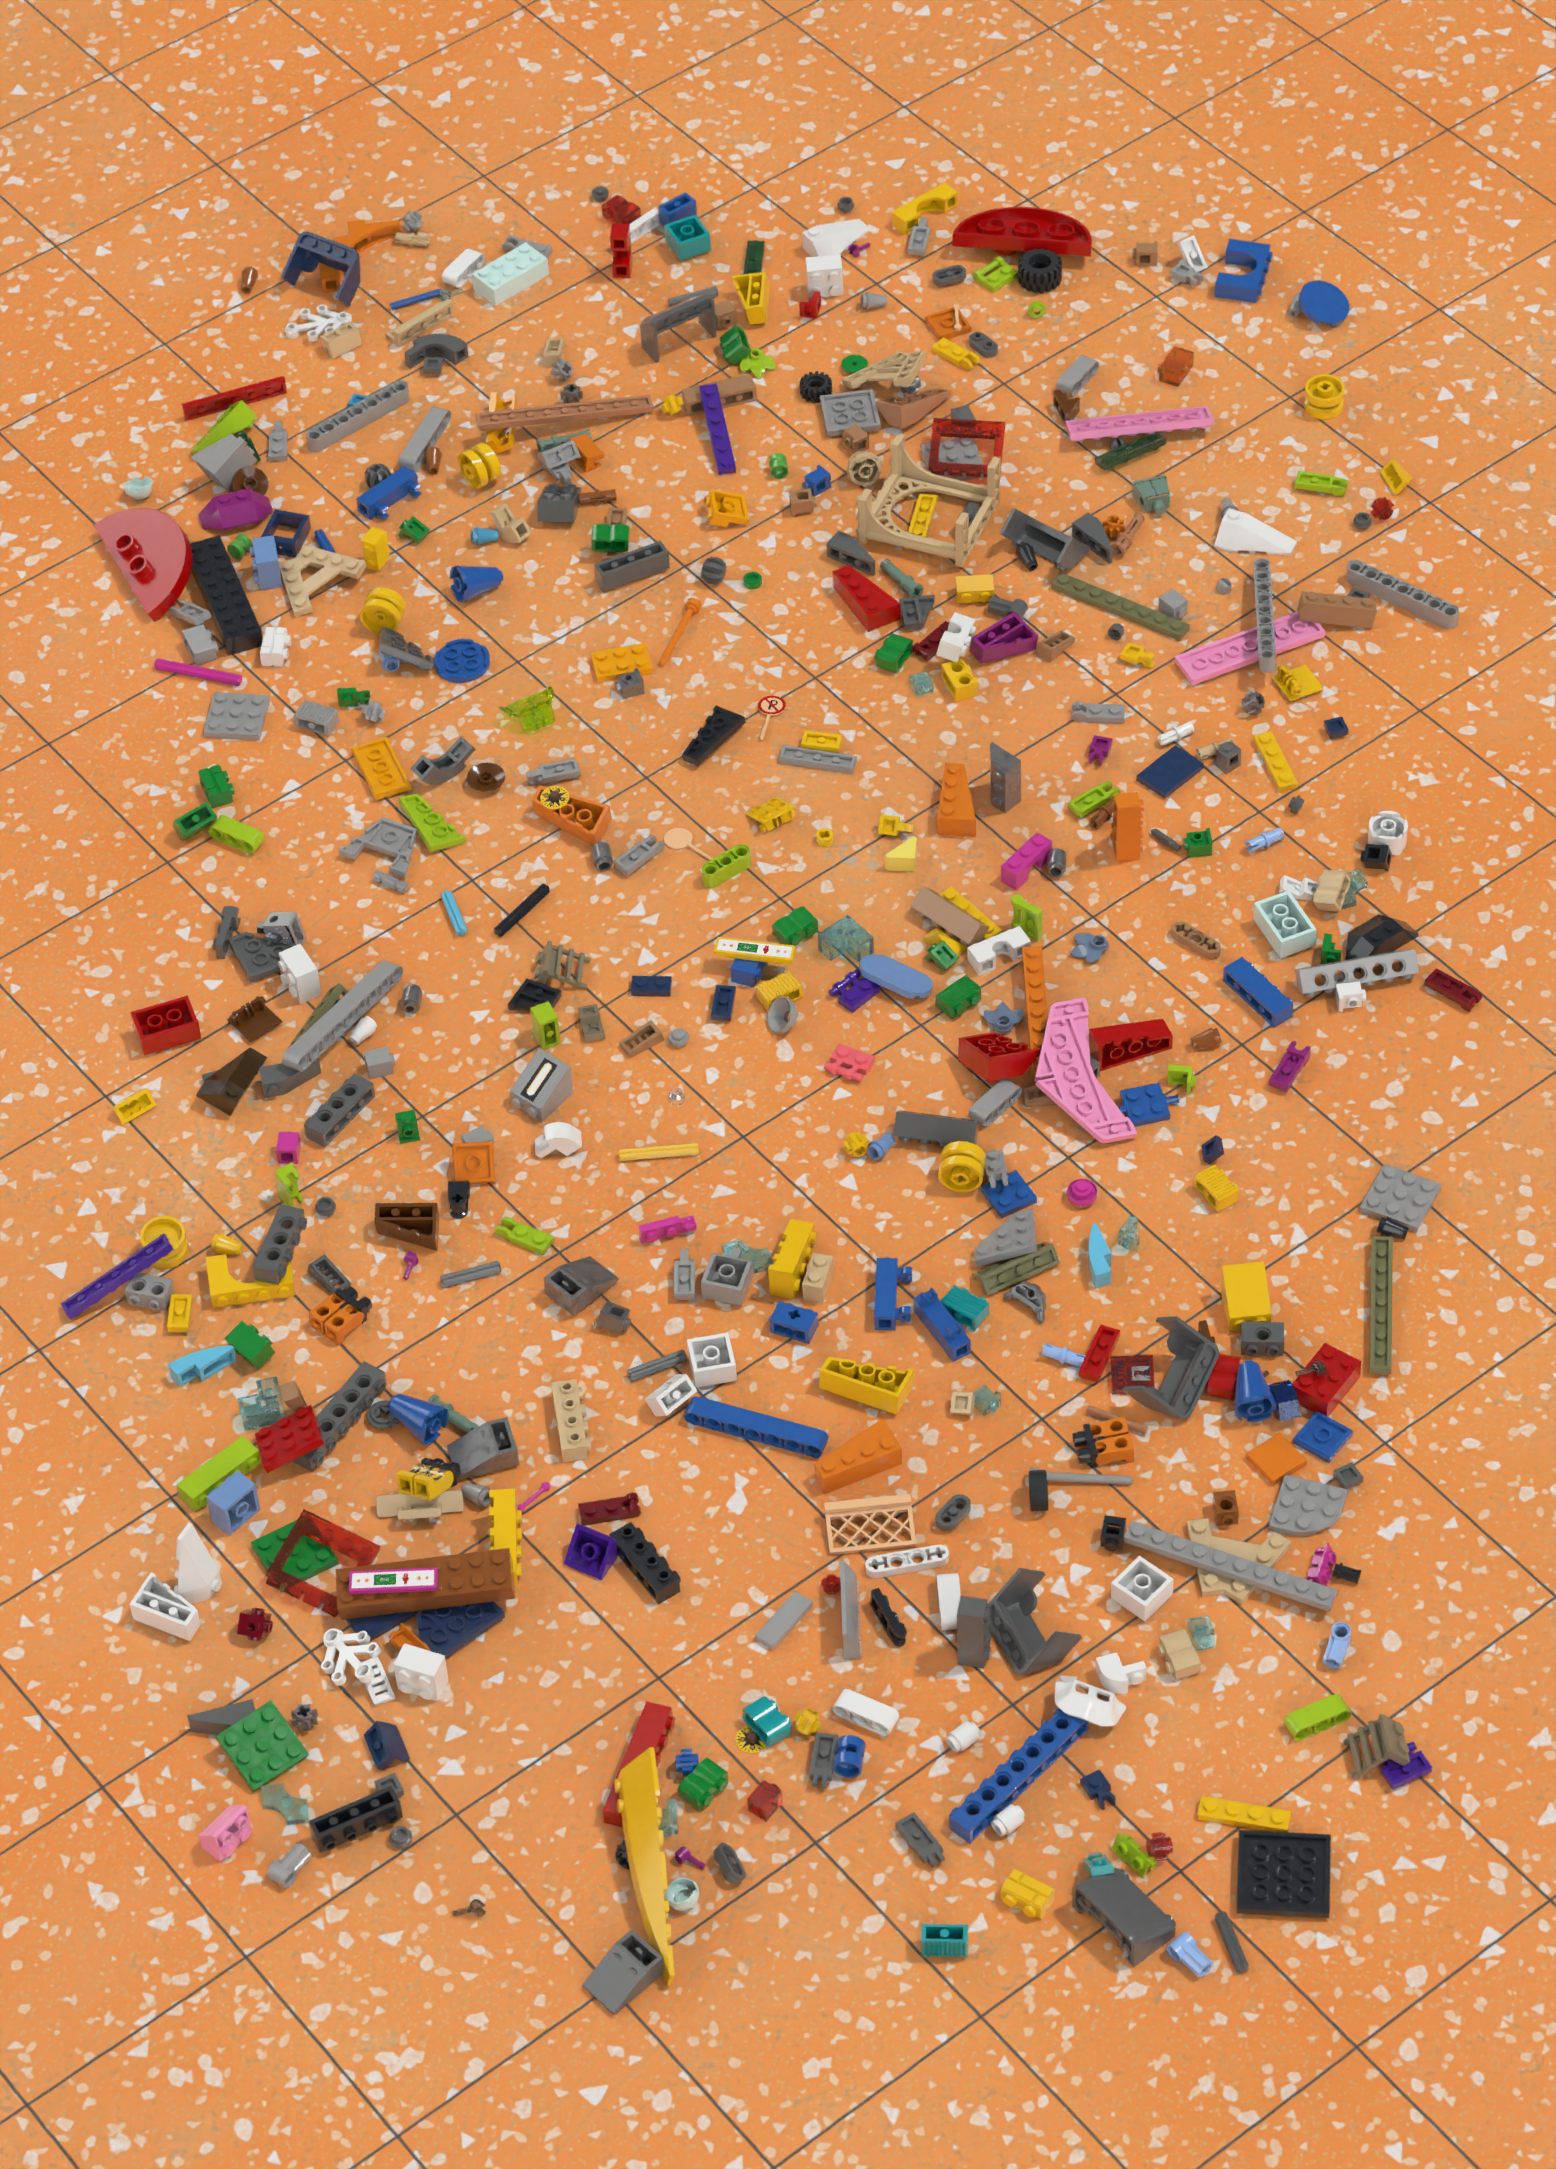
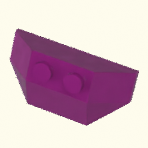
[198,489,273,531]

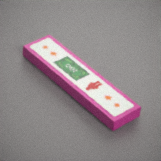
[349,1568,438,1594]

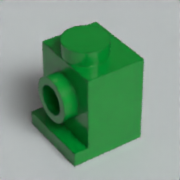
[1183,828,1212,857]
[395,1110,420,1144]

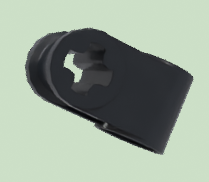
[448,1180,470,1219]

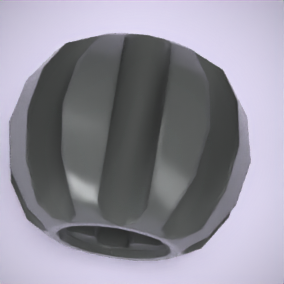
[365,463,391,488]
[701,557,727,584]

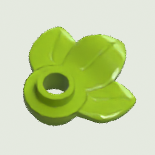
[740,348,775,379]

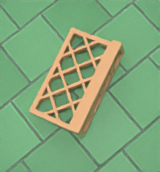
[824,1494,916,1556]

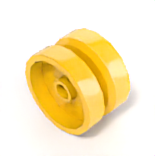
[1304,374,1345,420]
[458,442,502,489]
[359,587,406,634]
[938,1141,986,1192]
[140,1216,189,1269]

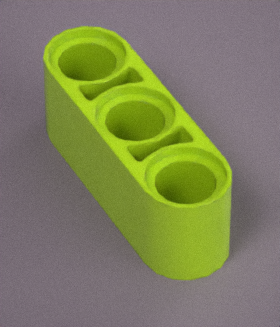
[208,815,265,854]
[702,844,751,888]
[1284,1694,1352,1741]

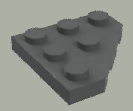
[379,626,434,671]
[228,932,297,983]

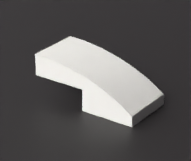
[1279,875,1319,901]

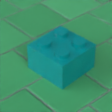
[664,214,711,261]

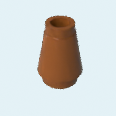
[241,267,258,293]
[424,447,442,474]
[1191,1027,1222,1050]

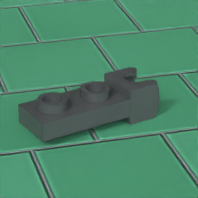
[213,906,241,959]

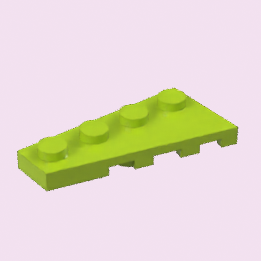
[399,793,466,852]

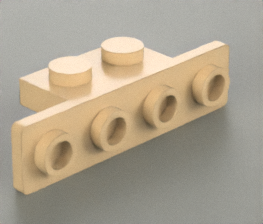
[376,1490,464,1522]

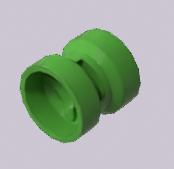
[769,453,788,479]
[227,534,253,559]

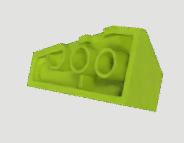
[190,400,257,454]

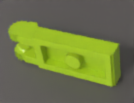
[1295,471,1348,496]
[1068,781,1121,818]
[495,1216,554,1255]

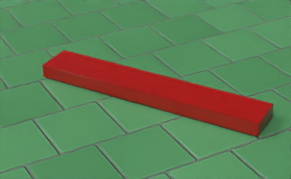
[182,376,287,421]

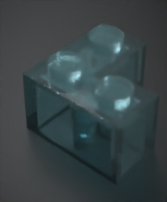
[818,915,874,962]
[238,1376,285,1431]

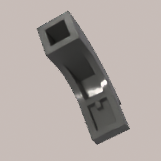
[404,334,469,369]
[410,736,476,785]

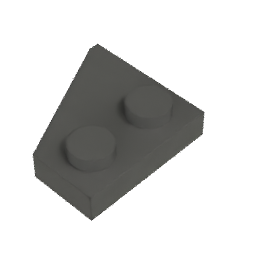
[899,595,935,630]

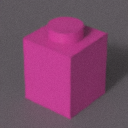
[276,1132,301,1164]

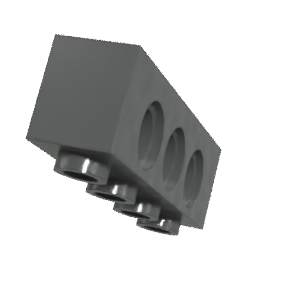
[304,1073,375,1147]
[253,1205,307,1285]

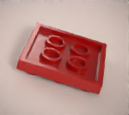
[255,1405,324,1474]

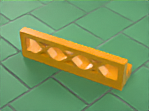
[486,392,517,454]

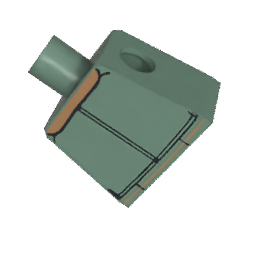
[1132,475,1170,515]

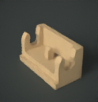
[320,322,362,359]

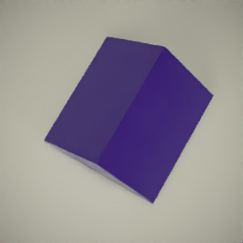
[563,1523,618,1580]

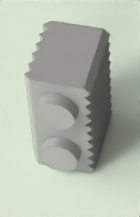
[182,624,218,666]
[294,700,339,736]

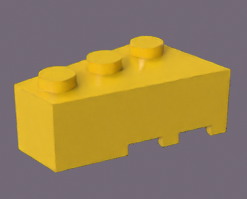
[732,272,770,325]

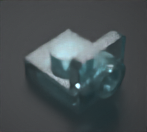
[909,672,933,696]
[1118,1215,1139,1252]
[972,1385,1001,1416]
[1187,1616,1215,1651]
[658,1799,678,1837]

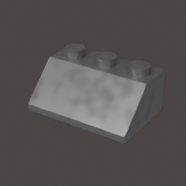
[990,742,1021,813]

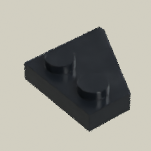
[508,978,562,1010]

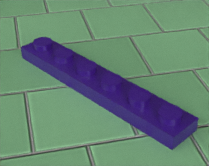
[699,383,736,475]
[61,1234,174,1320]

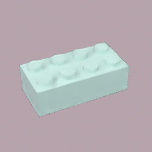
[472,242,549,306]

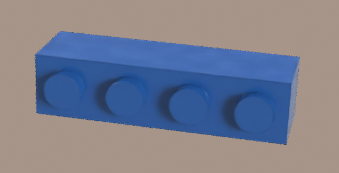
[1223,957,1293,1028]

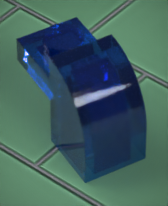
[1269,1380,1301,1422]

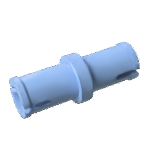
[1245,827,1284,853]
[1042,1343,1086,1367]

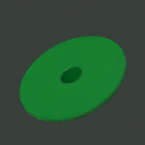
[841,355,868,373]

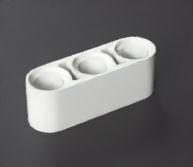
[442,248,485,288]
[936,1573,961,1630]
[832,1689,900,1736]

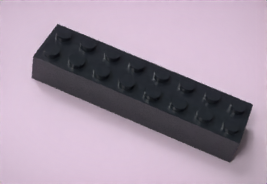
[190,535,263,656]

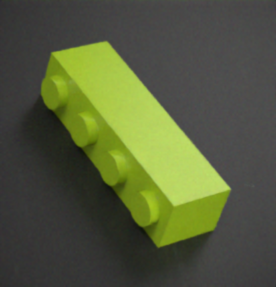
[176,1436,261,1512]

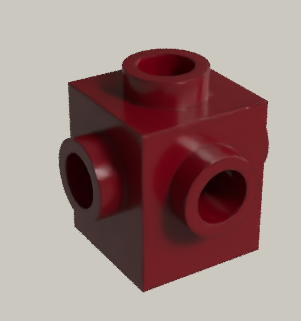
[237,1608,273,1641]

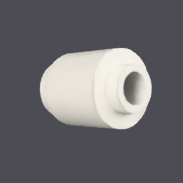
[946,1721,980,1753]
[991,1804,1025,1837]

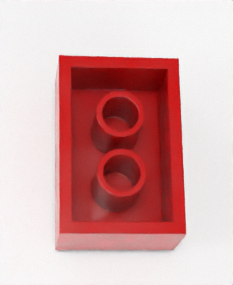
[130,995,202,1056]
[1290,1343,1361,1417]

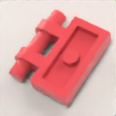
[824,1044,875,1082]

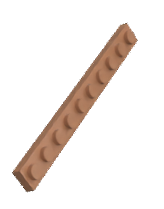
[475,395,654,431]

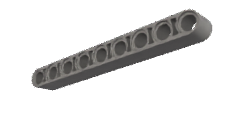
[1253,558,1276,673]
[282,960,403,1072]

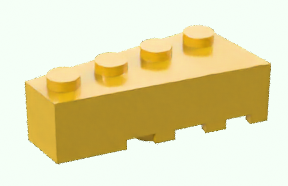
[768,1219,818,1299]
[819,1357,915,1415]

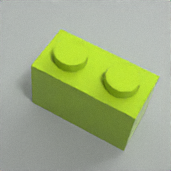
[530,1001,561,1050]

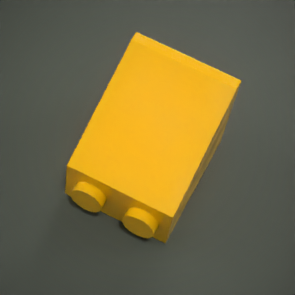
[1221,1261,1271,1331]

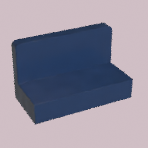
[363,1721,410,1771]

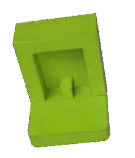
[1168,1064,1196,1094]

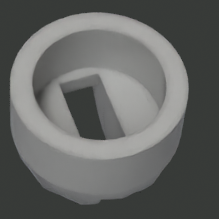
[1216,578,1231,594]

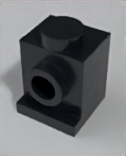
[1361,844,1392,872]
[1100,1515,1126,1551]

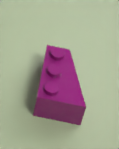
[969,612,1038,664]

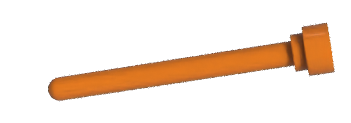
[659,598,701,666]

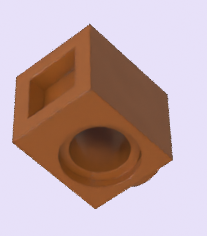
[1213,1490,1239,1526]

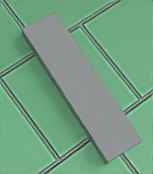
[778,745,857,774]

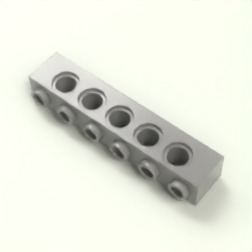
[1295,948,1419,997]

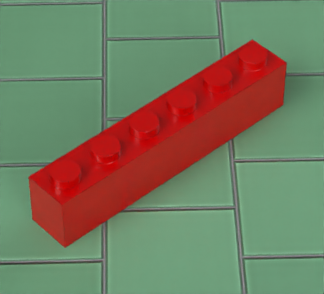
[603,1701,675,1828]

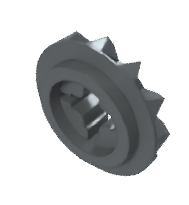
[367,1400,399,1430]

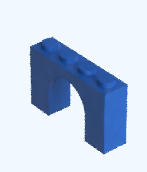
[1215,239,1273,303]

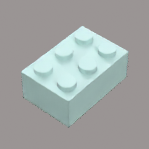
[1253,891,1317,958]

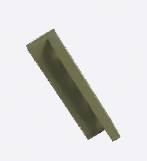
[291,983,349,1045]
[972,1242,1060,1296]

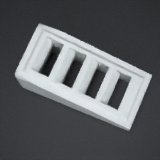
[361,1657,395,1706]

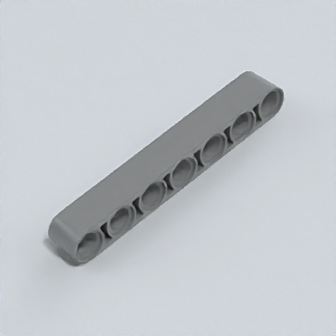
[306,380,410,453]
[1346,560,1459,629]

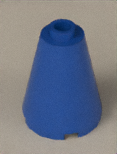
[450,566,503,602]
[1234,1360,1277,1422]
[388,1393,449,1445]

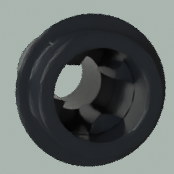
[1016,543,1038,571]
[1377,1216,1409,1239]

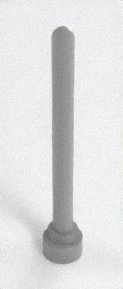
[1030,1467,1133,1485]

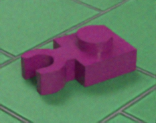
[1089,735,1113,766]

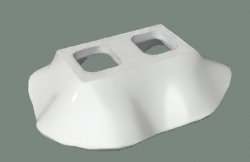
[1055,1679,1126,1727]

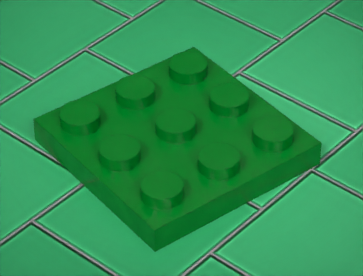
[251,1514,339,1592]
[215,1700,309,1792]

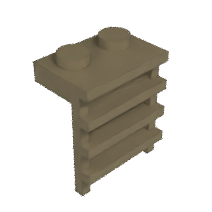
[533,941,591,990]
[1343,1714,1410,1779]

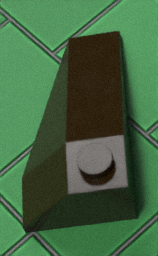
[196,1047,267,1116]

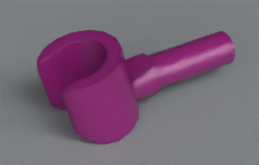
[848,242,870,258]
[403,1251,419,1280]
[674,1847,706,1870]

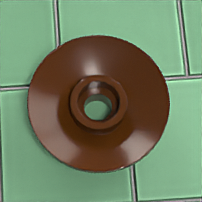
[232,467,268,495]
[467,763,505,792]

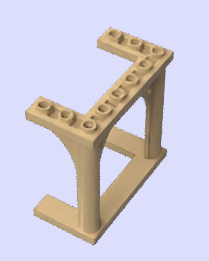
[856,434,1001,567]

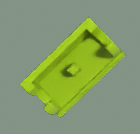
[275,1162,303,1207]

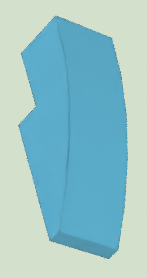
[1088,1223,1112,1289]
[168,1345,237,1387]

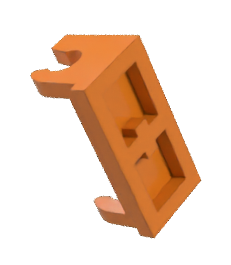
[569,434,604,473]

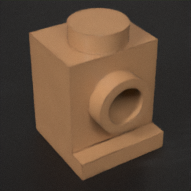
[1133,241,1158,266]
[842,424,869,454]
[789,488,817,517]

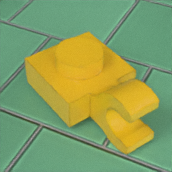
[1120,643,1155,668]
[878,814,914,836]

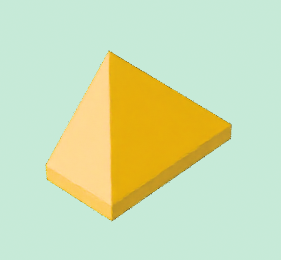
[1380,459,1413,495]
[924,927,966,956]
[112,1088,156,1125]

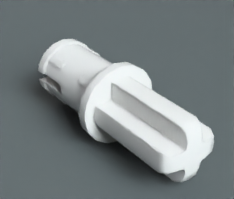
[1157,721,1194,746]

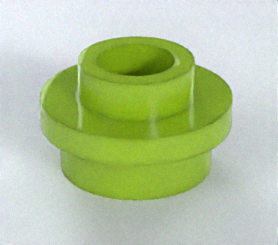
[1028,301,1046,318]

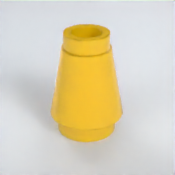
[211,1233,243,1255]

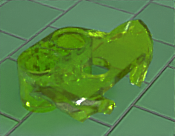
[499,686,555,732]

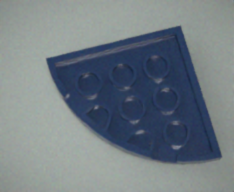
[417,1601,505,1659]

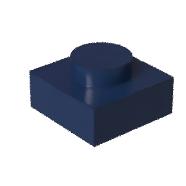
[1324,716,1348,739]
[1201,1135,1224,1164]

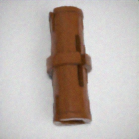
[579,489,617,505]
[1089,796,1114,829]

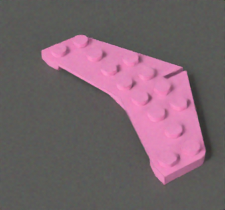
[1034,997,1137,1143]

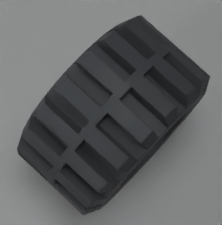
[1018,248,1062,293]

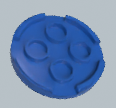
[1299,280,1350,326]
[434,639,490,683]

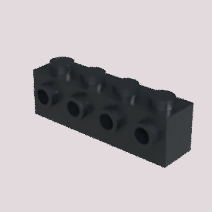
[609,1522,681,1604]
[308,1786,403,1853]

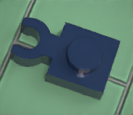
[1080,1769,1115,1810]

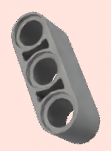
[1056,355,1099,396]
[968,1078,1022,1127]

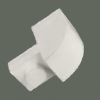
[535,1122,582,1158]
[1096,1652,1147,1694]

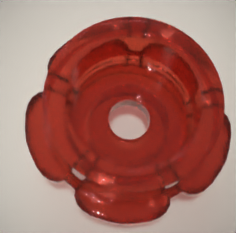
[821,1574,841,1595]

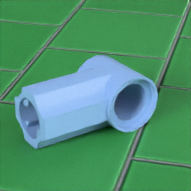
[1323,1622,1351,1670]
[1166,1932,1213,1978]

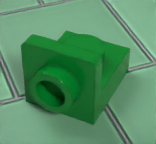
[398,516,430,544]
[1320,933,1342,964]
[925,940,959,972]

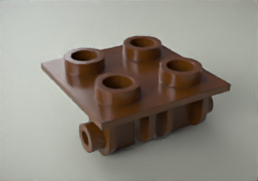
[227,996,282,1042]

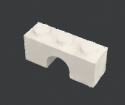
[936,612,977,662]
[967,926,1031,976]

